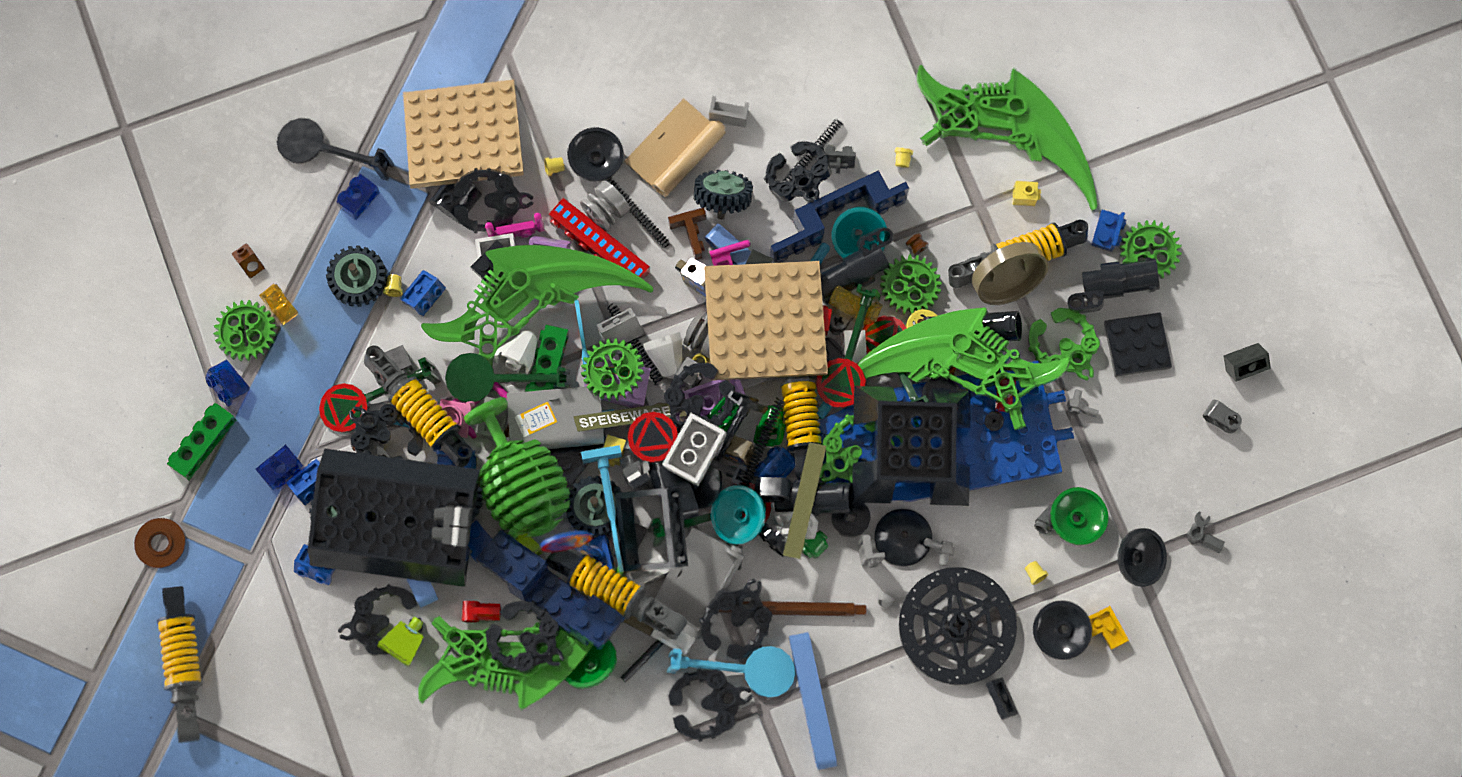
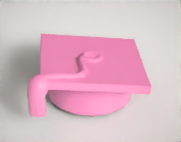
[440,399,475,438]

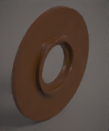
[134,518,185,568]

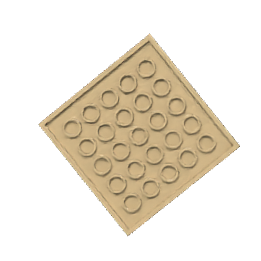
[403,80,524,189]
[704,261,828,381]

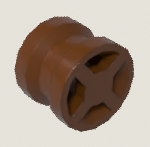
[905,233,929,256]

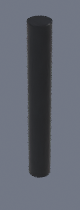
[620,639,664,683]

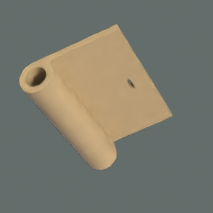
[624,98,726,197]

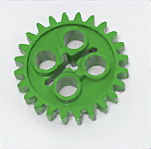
[1119,220,1182,279]
[880,254,942,315]
[213,300,277,361]
[581,338,644,401]

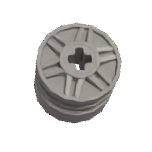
[580,181,630,231]
[683,309,710,359]

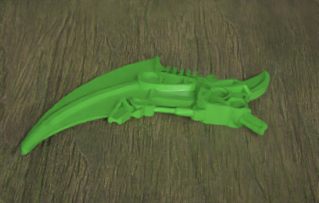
[917,65,1097,211]
[421,245,654,367]
[857,307,1070,430]
[418,567,623,711]

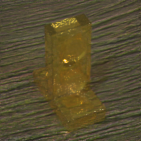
[259,284,298,325]
[828,286,883,326]

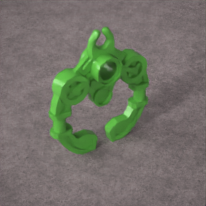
[1028,308,1100,381]
[820,414,895,483]

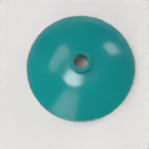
[831,207,888,258]
[711,485,765,544]

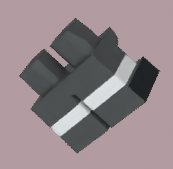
[620,455,653,499]
[432,506,473,547]

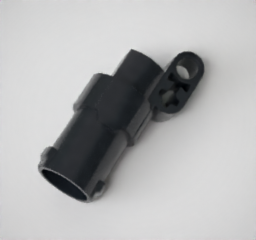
[820,227,894,305]
[1067,257,1160,314]
[923,310,1022,342]
[647,459,699,520]
[754,477,854,517]

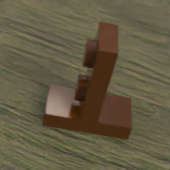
[668,208,706,260]

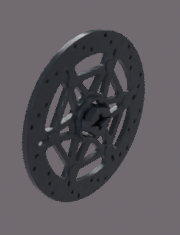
[899,567,1017,685]

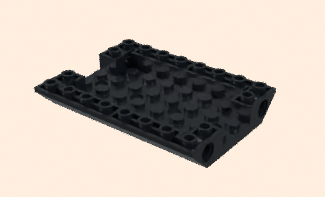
[308,448,480,587]

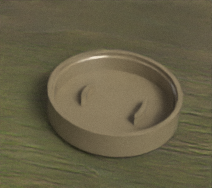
[972,242,1048,305]

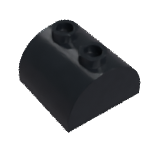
[429,182,482,224]

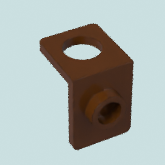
[232,243,265,278]

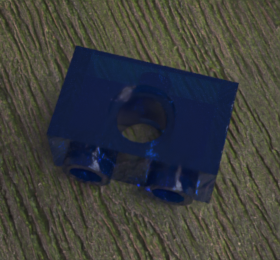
[336,173,380,220]
[255,444,303,490]

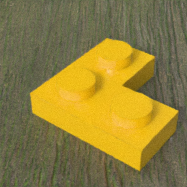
[1089,606,1129,650]

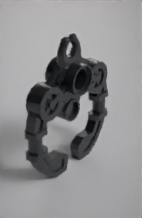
[764,141,832,203]
[454,168,534,234]
[664,362,736,433]
[349,404,423,459]
[699,578,772,660]
[338,584,423,656]
[486,601,565,674]
[668,669,753,742]

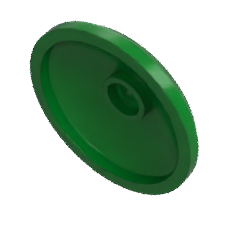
[1050,487,1108,545]
[565,640,617,689]

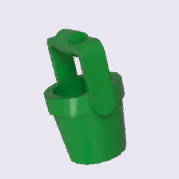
[753,405,785,447]

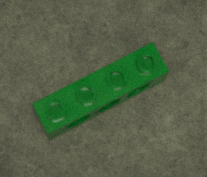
[525,324,569,401]
[167,403,237,481]

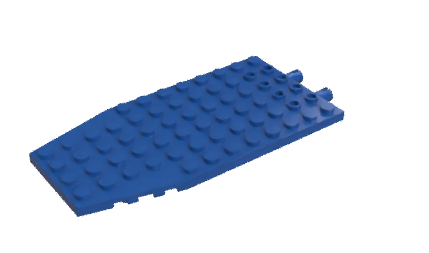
[818,361,1074,502]

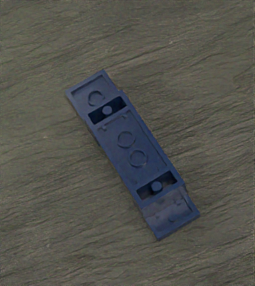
[770,170,909,263]
[476,529,625,649]

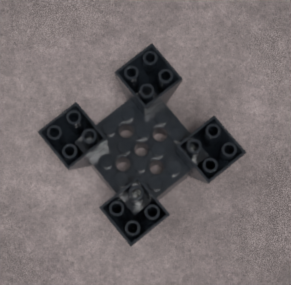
[852,386,971,506]

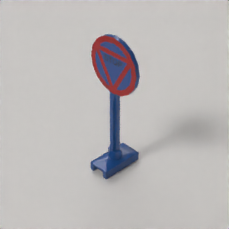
[540,531,616,573]

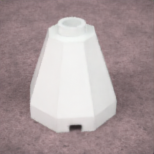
[494,330,538,374]
[643,332,682,380]

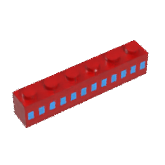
[549,198,650,288]

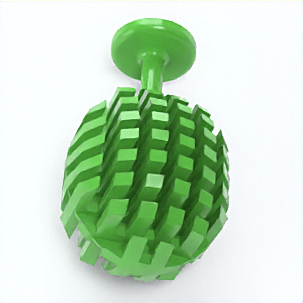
[464,397,570,538]

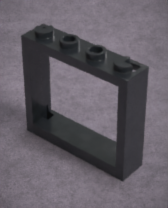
[615,487,689,572]

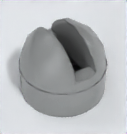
[877,591,895,608]

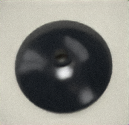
[567,127,624,182]
[874,509,933,567]
[1118,528,1167,587]
[1033,600,1092,660]

